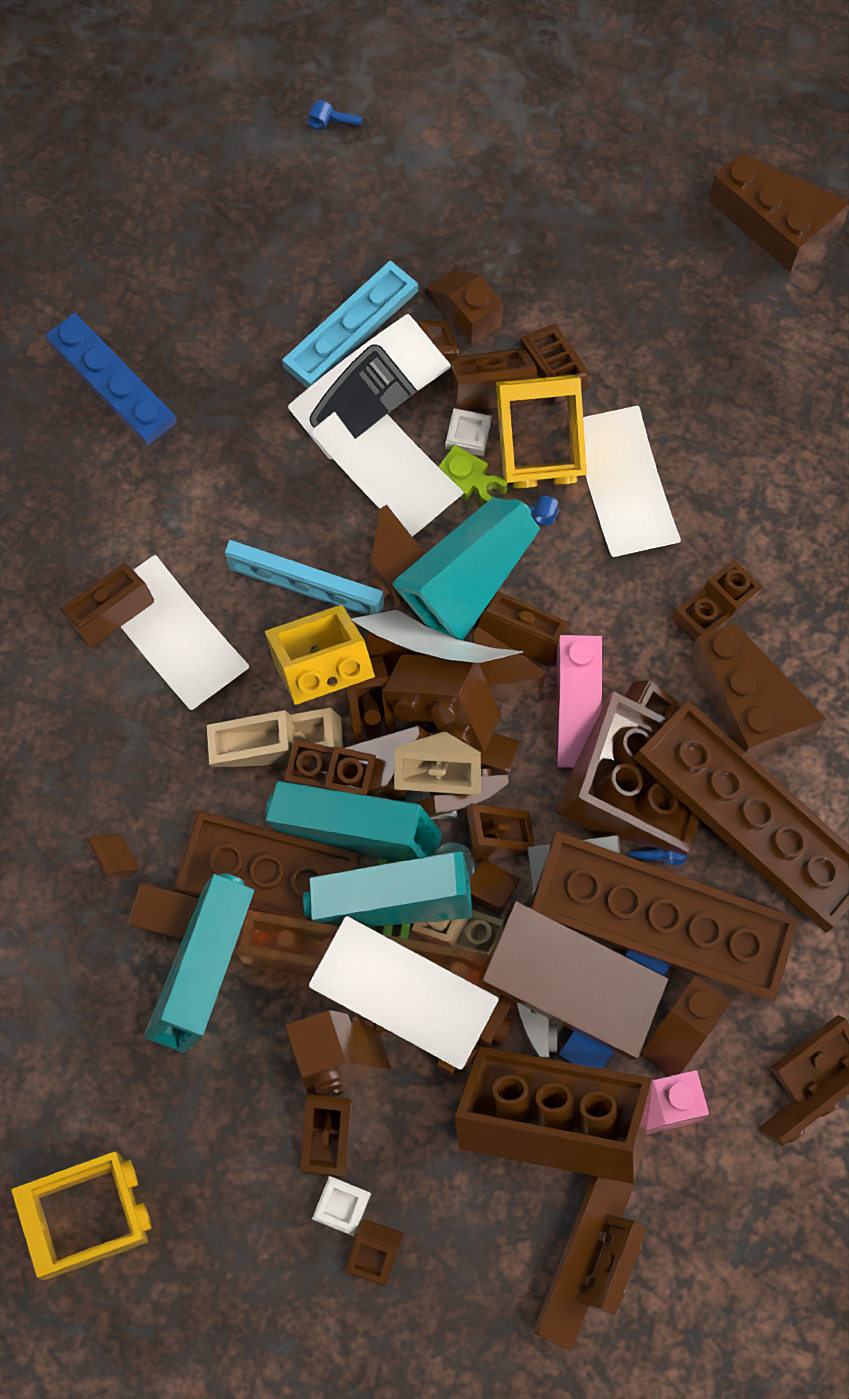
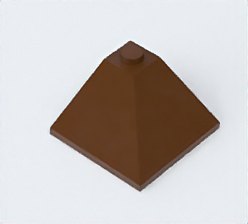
[557,691,699,855]

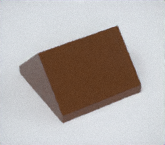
[448,348,537,411]

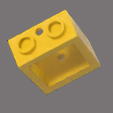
[496,375,587,488]
[264,604,375,705]
[11,1151,152,1281]

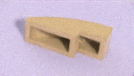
[207,707,344,767]

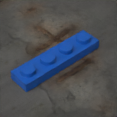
[45,313,177,446]

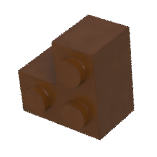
[383,654,501,752]

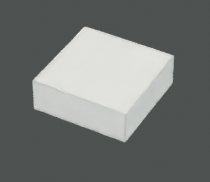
[445,408,492,457]
[312,1176,371,1237]

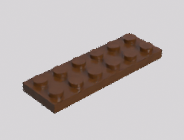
[634,700,849,933]
[530,831,799,1002]

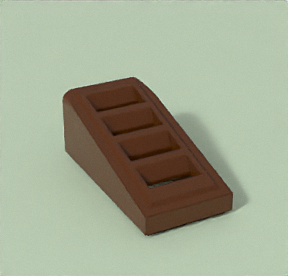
[520,323,591,404]

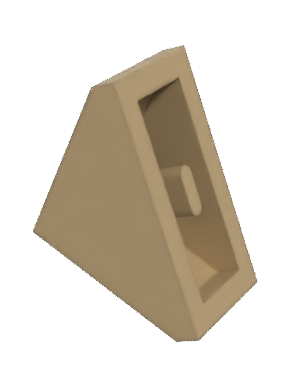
[394,732,481,795]

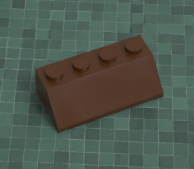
[455,1046,653,1184]

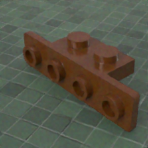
[760,1015,849,1146]
[534,1176,648,1350]

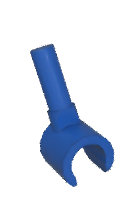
[307,100,362,130]
[528,496,559,526]
[628,849,688,866]

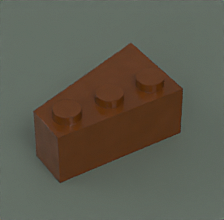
[708,153,849,273]
[691,623,826,758]
[285,1010,392,1097]

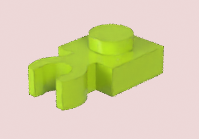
[439,445,508,505]

